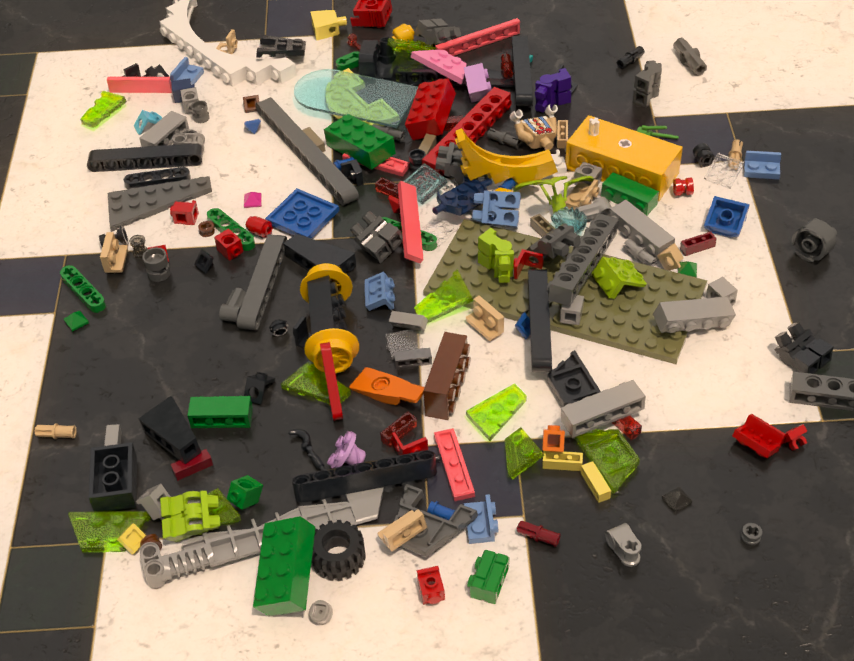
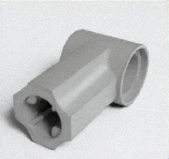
[575,197,612,222]

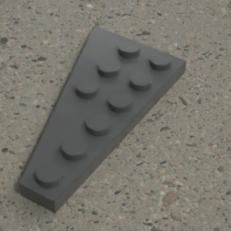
[107,176,212,232]

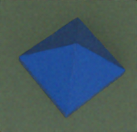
[244,119,261,134]
[515,312,530,339]

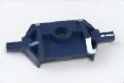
[432,177,493,216]

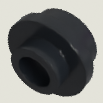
[269,319,288,336]

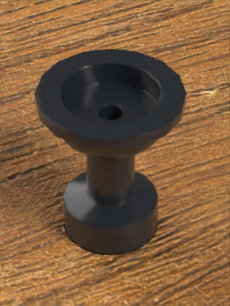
[99,225,129,247]

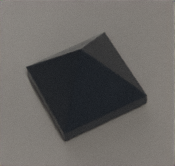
[194,249,214,274]

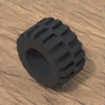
[311,520,366,581]

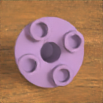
[327,431,366,468]

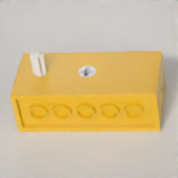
[565,115,683,202]

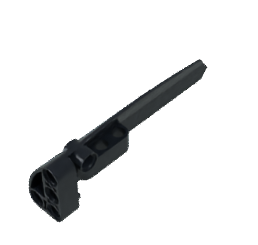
[359,37,515,87]

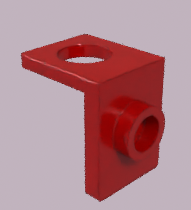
[513,249,543,279]
[392,432,428,455]

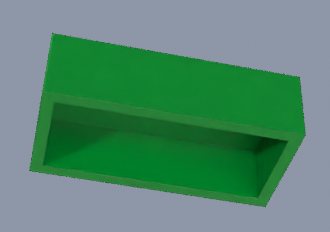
[324,114,396,170]
[253,516,315,616]

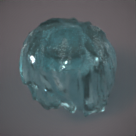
[551,206,587,234]

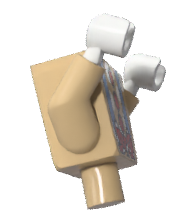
[510,105,558,150]

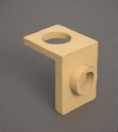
[216,29,238,54]
[657,243,684,271]

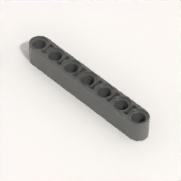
[237,234,287,331]

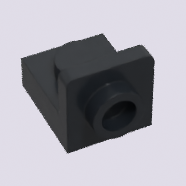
[340,159,364,186]

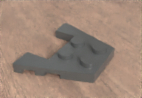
[394,484,478,557]

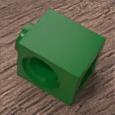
[227,475,263,509]

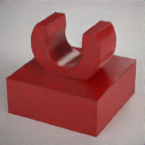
[782,424,807,450]

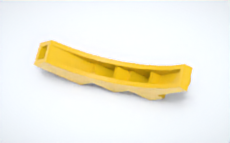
[455,128,558,184]

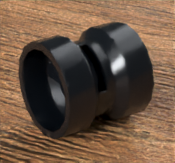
[693,143,715,167]
[409,149,426,173]

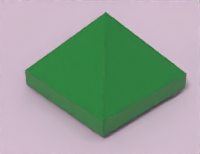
[678,261,697,278]
[63,311,89,332]

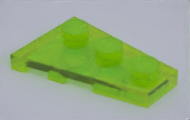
[281,361,351,404]

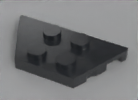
[547,350,601,407]

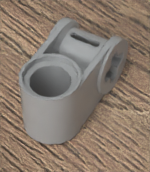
[172,133,205,152]
[605,523,641,567]

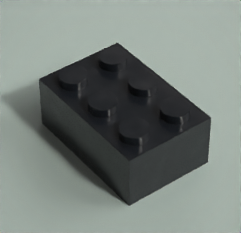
[89,442,137,513]

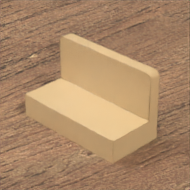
[377,509,427,552]

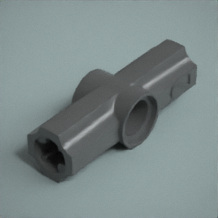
[673,37,707,76]

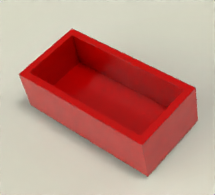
[405,78,456,140]

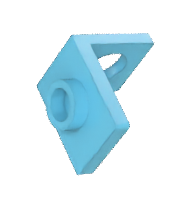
[134,110,162,135]

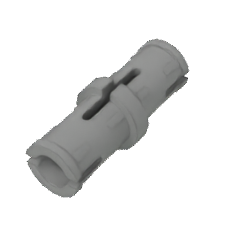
[623,239,657,267]

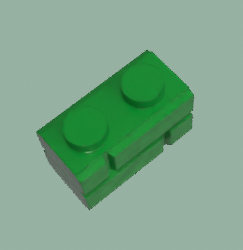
[467,550,510,604]

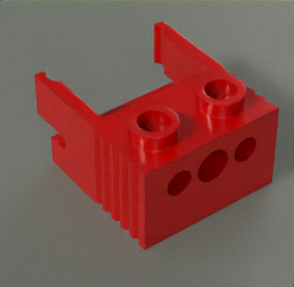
[350,0,392,28]

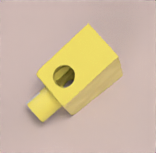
[311,10,347,41]

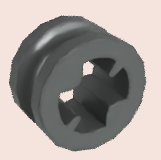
[741,523,762,545]

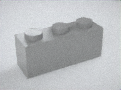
[139,111,189,147]

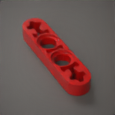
[320,342,343,421]

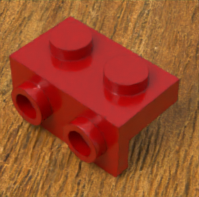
[732,414,786,458]

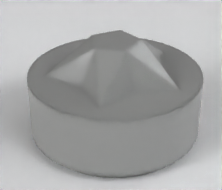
[309,600,333,624]

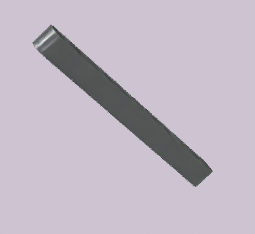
[255,97,359,206]

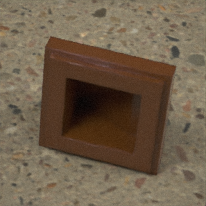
[243,95,260,113]

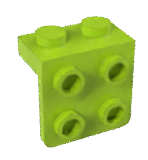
[591,257,647,299]

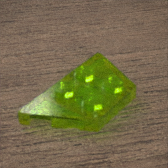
[574,429,640,493]
[68,511,151,552]

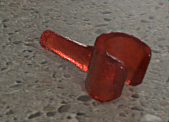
[347,33,361,50]

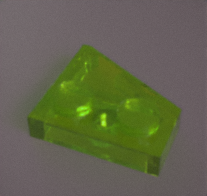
[505,427,544,480]

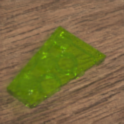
[387,38,436,53]
[80,91,127,128]
[414,269,473,323]
[466,383,527,441]

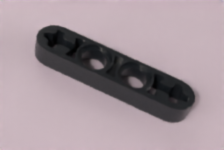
[123,167,191,189]

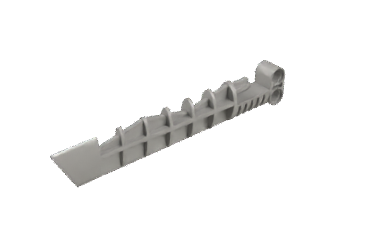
[139,487,384,589]

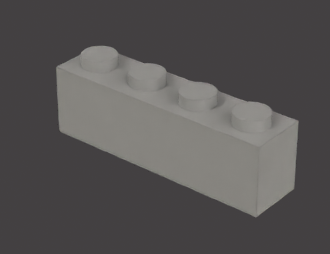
[609,200,675,261]
[653,297,736,333]
[561,380,646,438]

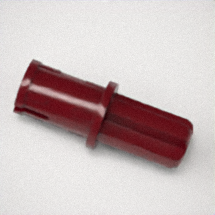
[517,521,561,547]

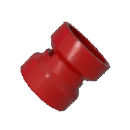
[673,177,694,196]

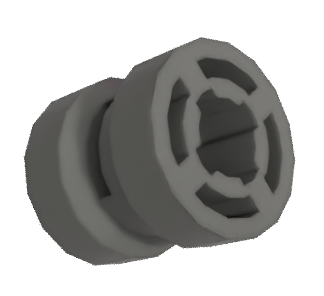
[191,101,210,123]

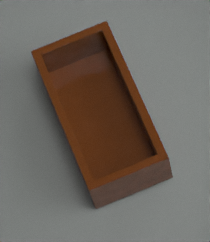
[423,331,471,420]

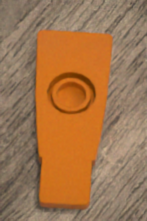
[349,367,425,405]

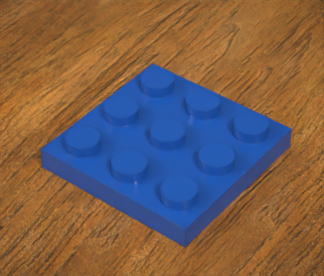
[265,188,339,239]

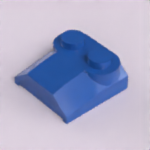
[704,196,750,237]

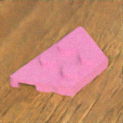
[411,50,466,84]

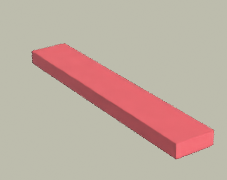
[435,18,520,56]
[398,181,424,263]

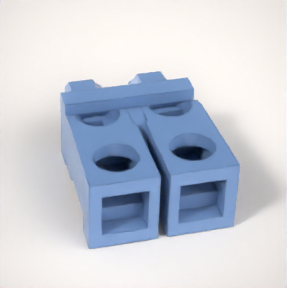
[472,191,521,228]

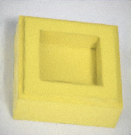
[117,523,146,554]

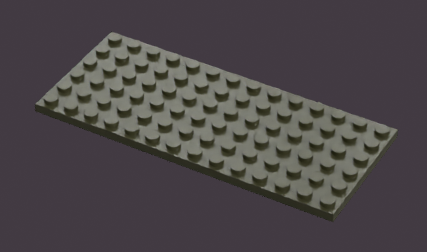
[423,219,708,364]

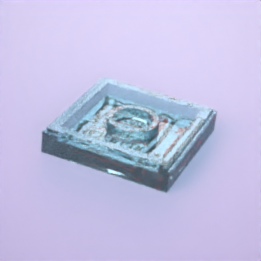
[403,163,448,205]

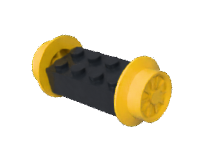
[300,263,359,373]

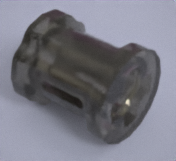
[129,235,148,258]

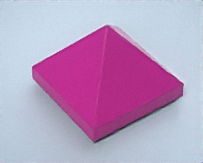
[244,192,262,208]

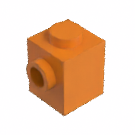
[542,425,565,452]

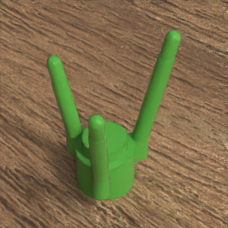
[637,125,679,139]

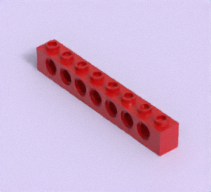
[422,87,512,179]

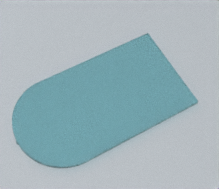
[294,69,418,128]

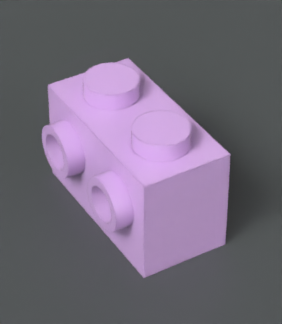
[464,63,491,103]

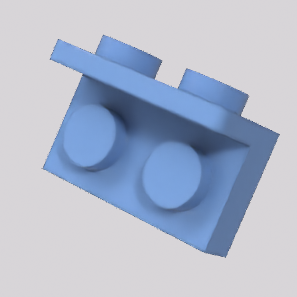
[170,57,204,85]
[744,151,781,179]
[365,272,395,311]
[464,494,499,544]

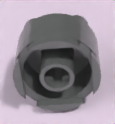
[792,218,837,262]

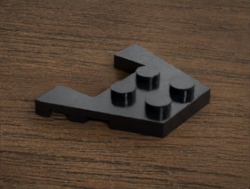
[256,35,306,58]

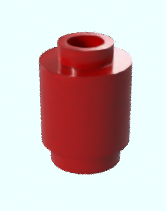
[245,216,273,238]

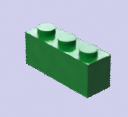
[601,172,659,216]
[187,396,253,428]

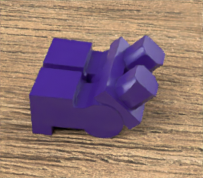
[535,68,571,112]

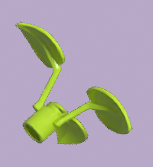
[513,176,594,214]

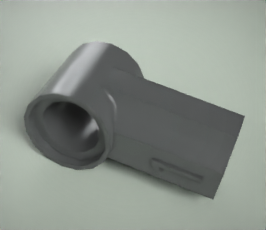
[219,288,246,323]

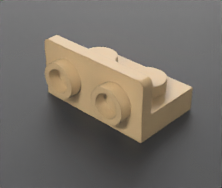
[565,179,600,211]
[100,232,128,273]
[466,296,504,341]

